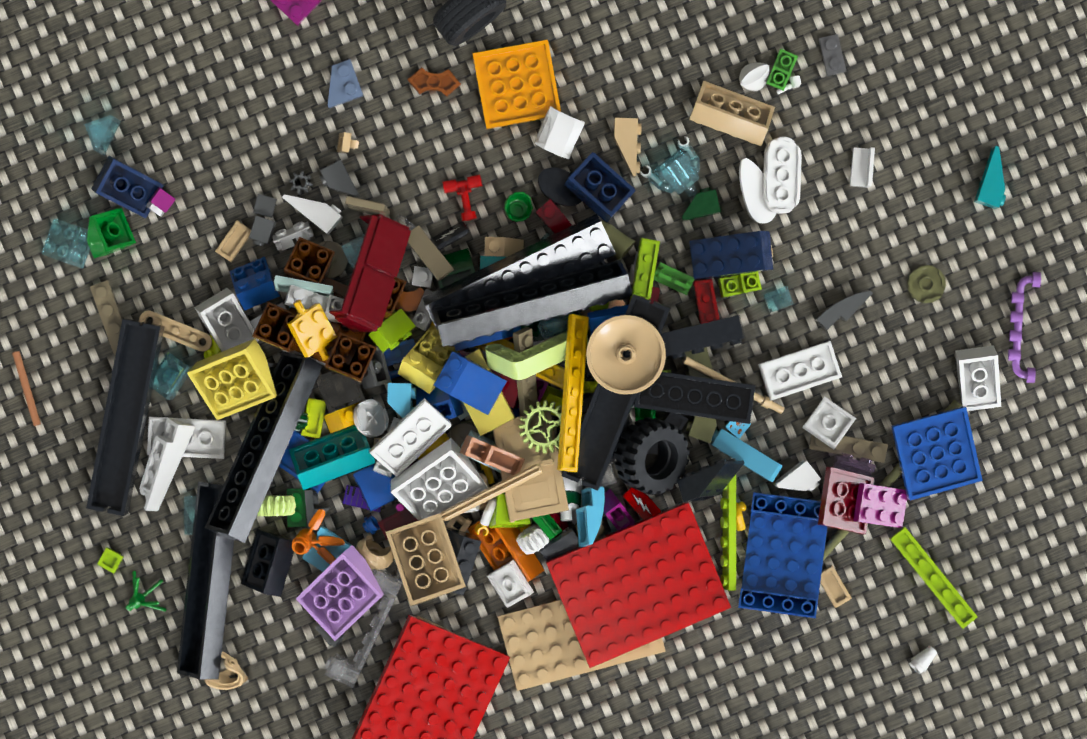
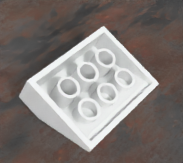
[391,438,488,521]

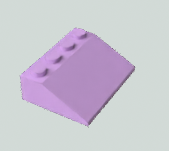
[296,545,384,641]

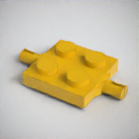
[287,299,337,361]

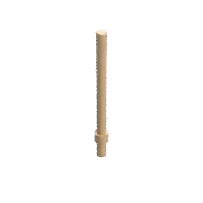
[682,356,784,414]

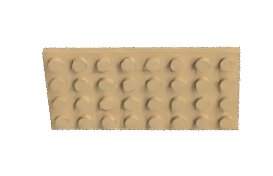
[498,599,666,691]

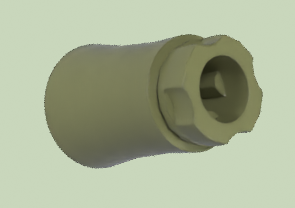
[601,220,636,260]

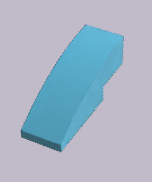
[576,487,605,547]

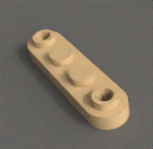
[139,311,212,352]

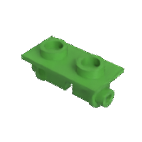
[654,262,694,295]

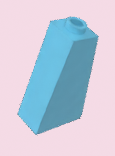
[710,429,782,482]

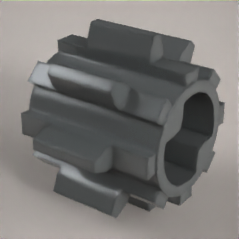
[289,171,313,195]

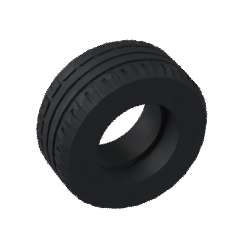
[433,0,506,46]

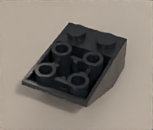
[677,458,744,503]

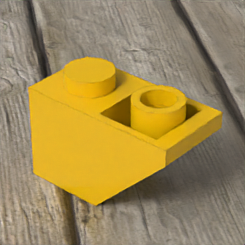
[324,402,360,434]

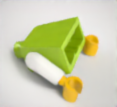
[475,493,533,536]

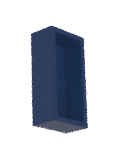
[690,231,774,279]

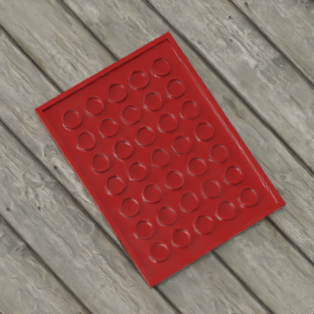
[546,502,731,668]
[352,615,510,739]

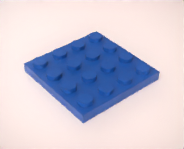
[891,406,983,501]

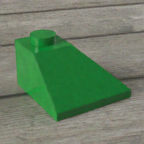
[87,208,136,259]

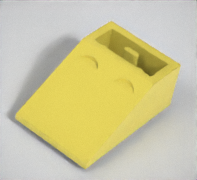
[398,325,460,394]

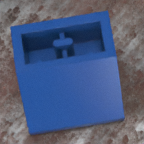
[229,257,280,311]
[416,387,464,420]

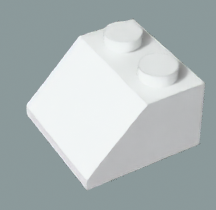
[772,460,821,491]

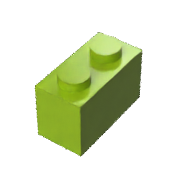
[368,309,415,353]

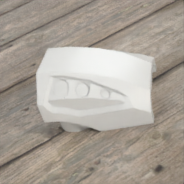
[534,106,585,159]

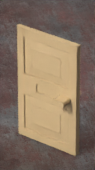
[493,411,569,523]

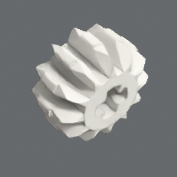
[516,524,550,554]

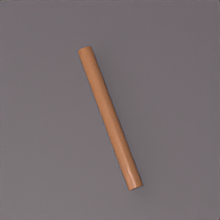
[12,351,41,426]

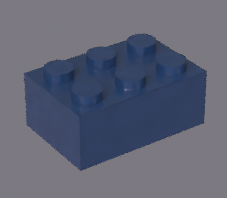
[564,152,636,223]

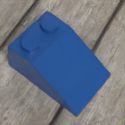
[433,351,507,415]

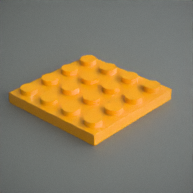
[472,40,561,129]

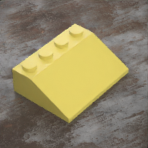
[187,338,277,420]

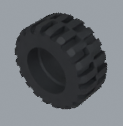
[614,417,690,495]

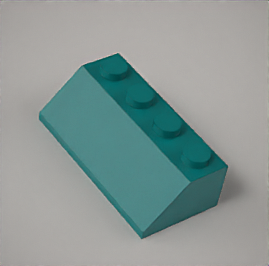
[289,425,376,490]

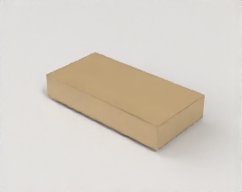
[215,220,251,263]
[820,565,852,608]

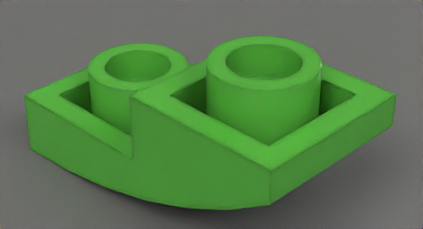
[766,49,798,91]

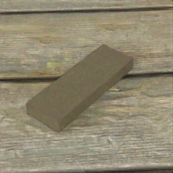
[408,225,454,282]

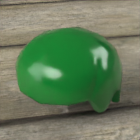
[504,192,533,222]

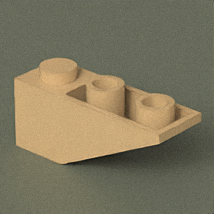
[614,118,641,178]

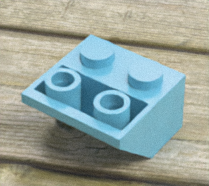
[387,383,417,418]

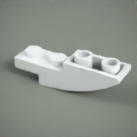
[285,285,344,323]

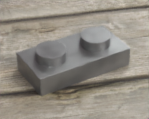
[818,34,846,76]

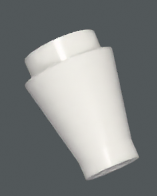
[909,646,937,674]

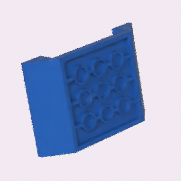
[738,492,827,618]

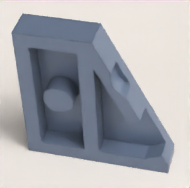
[328,59,363,109]

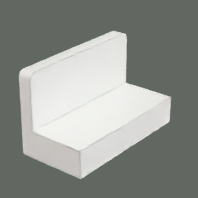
[850,147,875,188]

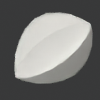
[739,62,770,91]

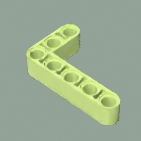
[485,331,588,380]

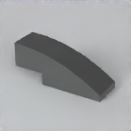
[815,291,873,330]

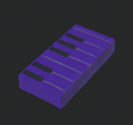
[343,485,382,512]

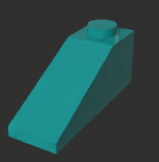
[974,146,1006,209]

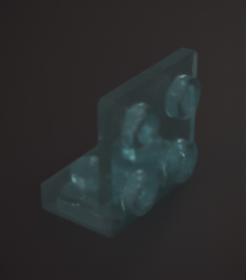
[42,219,90,269]

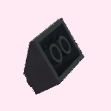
[446,527,482,595]
[241,529,294,597]

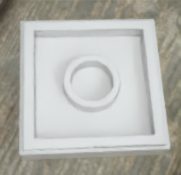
[802,397,856,450]
[487,560,534,608]

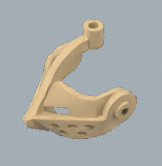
[204,651,248,690]

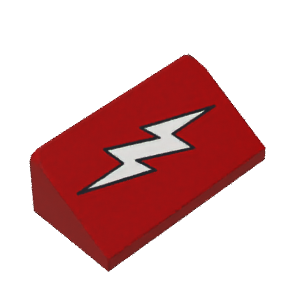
[622,487,662,520]

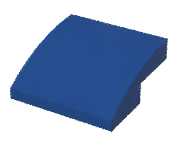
[353,463,397,512]

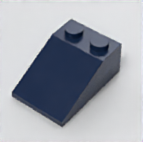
[91,155,164,218]

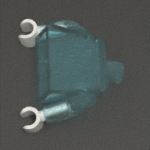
[640,136,700,197]

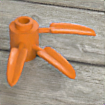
[292,509,345,565]

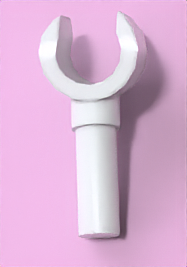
[776,75,801,94]

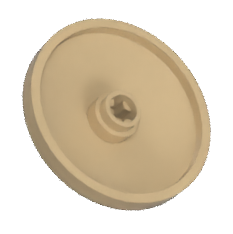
[586,315,666,394]

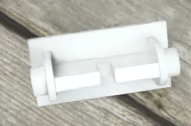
[273,222,313,251]

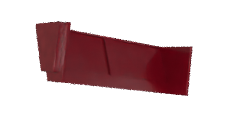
[329,214,411,332]

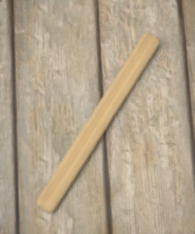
[441,464,542,521]

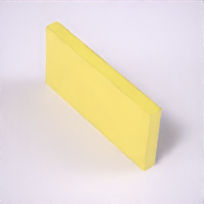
[463,349,515,436]

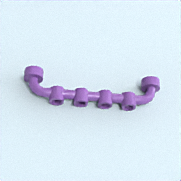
[1008,272,1041,383]

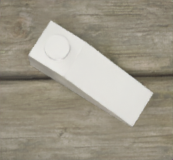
[282,194,343,235]

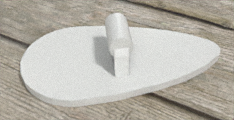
[739,158,776,223]

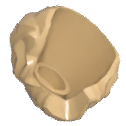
[356,535,394,571]

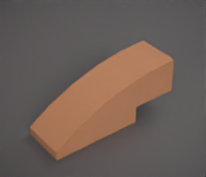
[459,435,525,475]

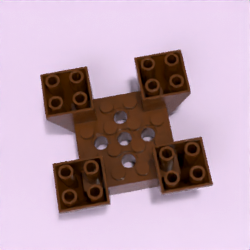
[252,237,407,382]

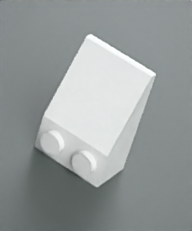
[194,288,259,352]
[955,345,1001,411]

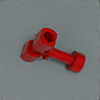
[442,175,483,221]

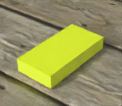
[301,398,327,438]

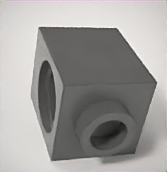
[249,216,276,247]

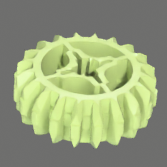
[519,400,562,454]
[257,495,296,516]

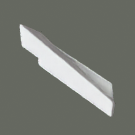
[139,418,195,511]

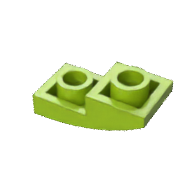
[718,272,762,298]

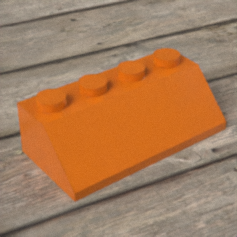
[467,520,545,582]

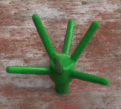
[126,571,167,612]

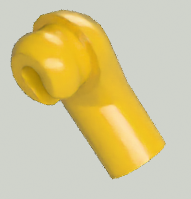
[736,501,746,531]

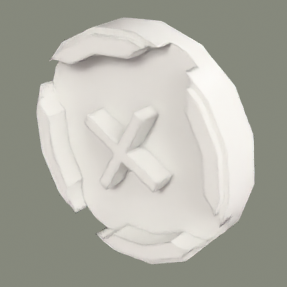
[353,399,389,438]

